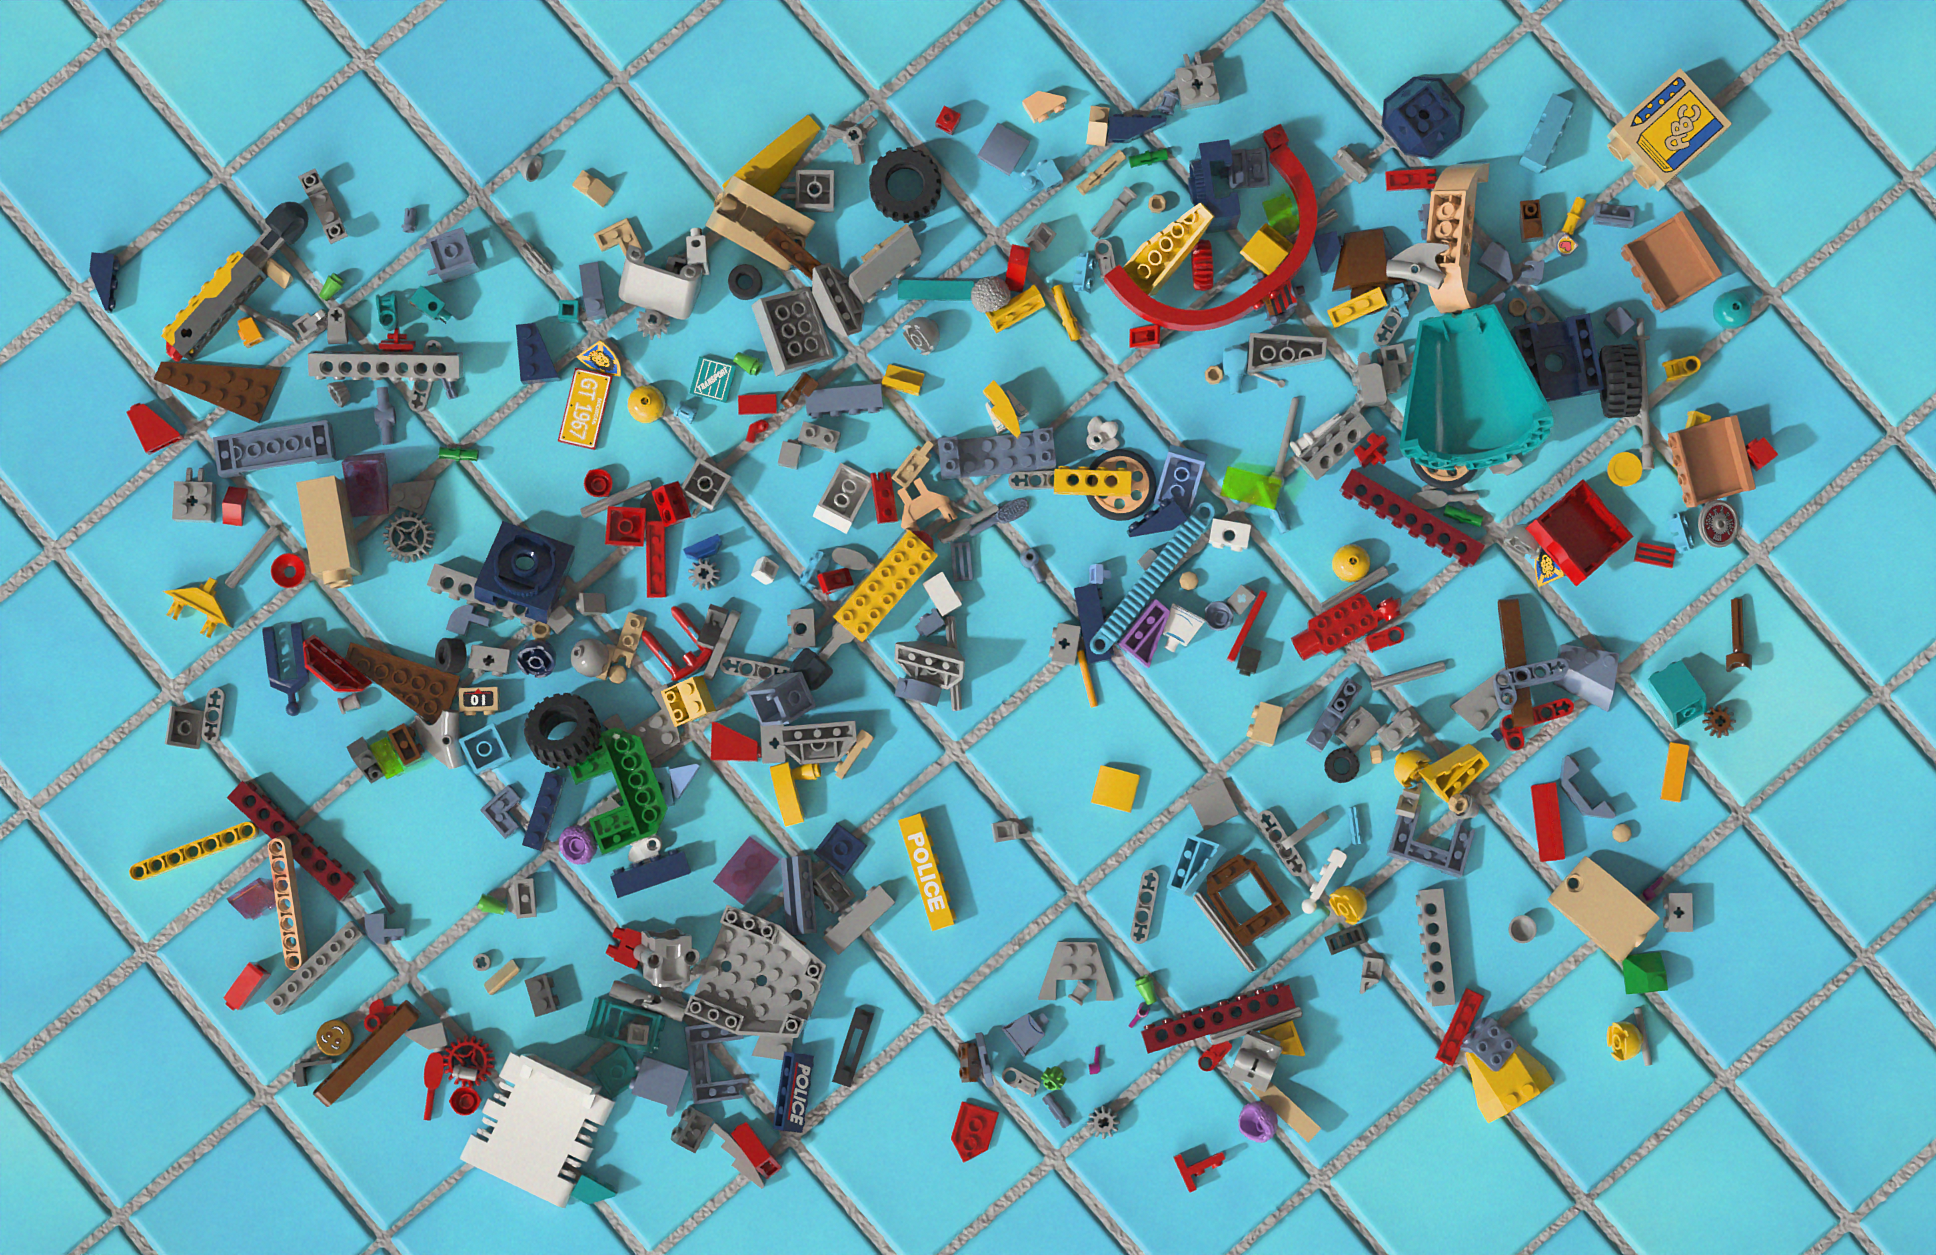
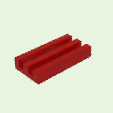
[1634,542,1676,569]

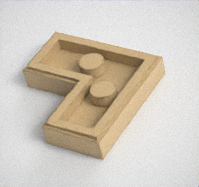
[593,218,643,257]

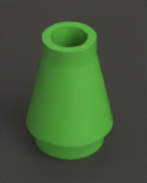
[318,273,345,302]
[733,352,763,376]
[477,893,507,915]
[1135,974,1157,1005]

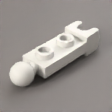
[1302,848,1348,914]

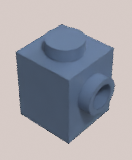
[1603,307,1635,339]

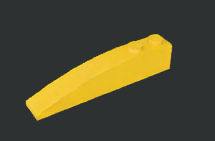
[722,115,821,197]
[1123,202,1214,296]

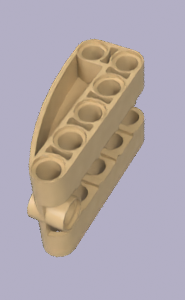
[705,175,816,272]
[1547,856,1660,962]

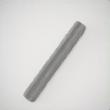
[580,480,652,518]
[225,525,280,588]
[1320,566,1389,612]
[1371,662,1446,691]

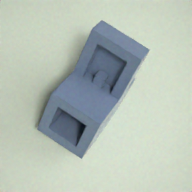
[446,605,492,637]
[894,677,942,707]
[365,914,406,945]

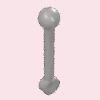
[1248,372,1285,388]
[949,500,985,522]

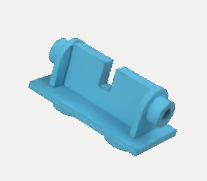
[1073,252,1096,294]
[1667,513,1695,553]
[799,550,831,591]

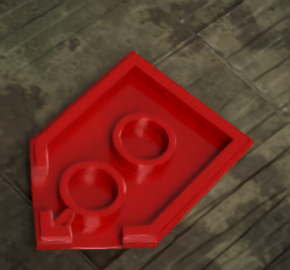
[951,1101,999,1163]

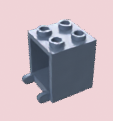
[419,227,480,283]
[747,672,816,726]
[629,1055,688,1117]

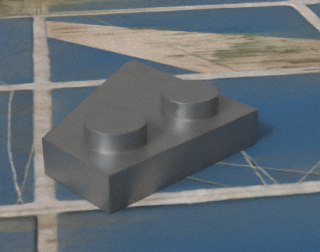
[387,480,436,516]

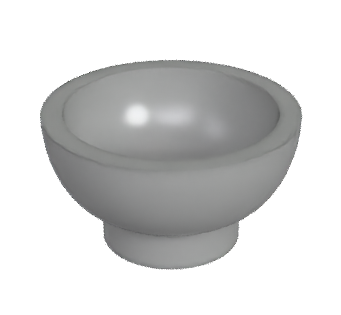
[518,155,543,182]
[1454,792,1480,820]
[1508,915,1537,943]

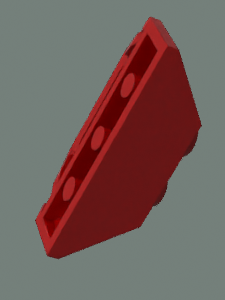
[303,634,373,693]

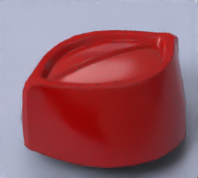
[584,469,613,497]
[449,1086,482,1116]

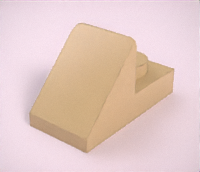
[1086,106,1110,146]
[572,170,614,208]

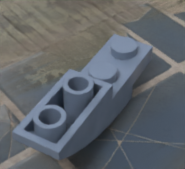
[1305,677,1362,752]

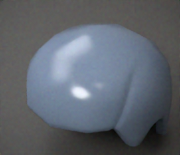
[1205,601,1234,631]

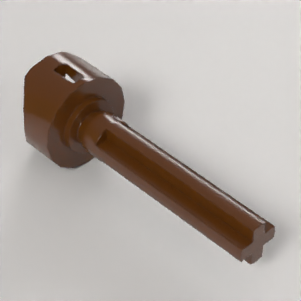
[1726,598,1752,672]

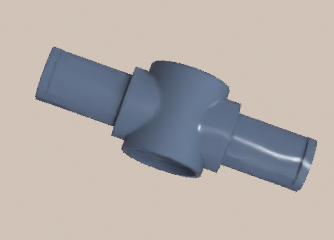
[374,387,396,445]

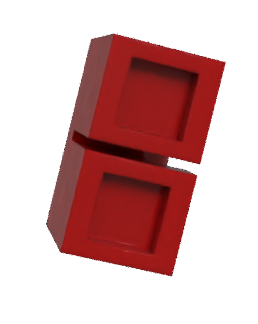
[606,927,642,970]

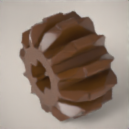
[1702,705,1736,738]

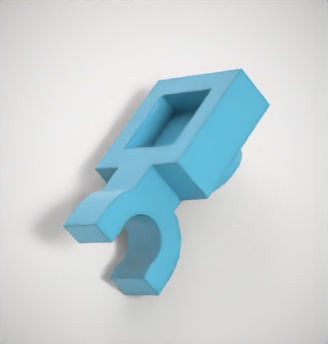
[1384,283,1409,319]

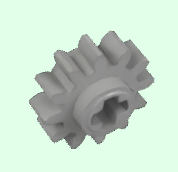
[636,308,670,340]

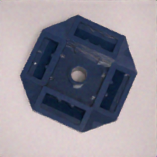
[1381,77,1465,160]

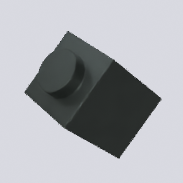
[1236,646,1262,677]

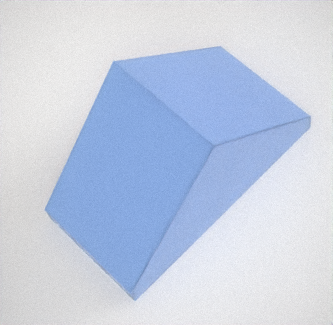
[669,764,700,799]

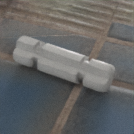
[522,242,552,275]

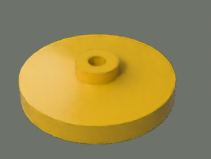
[1607,452,1642,487]

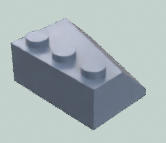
[1553,644,1619,712]

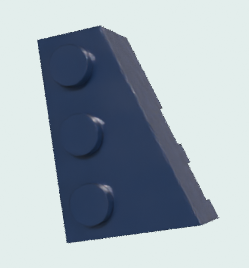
[516,323,561,385]

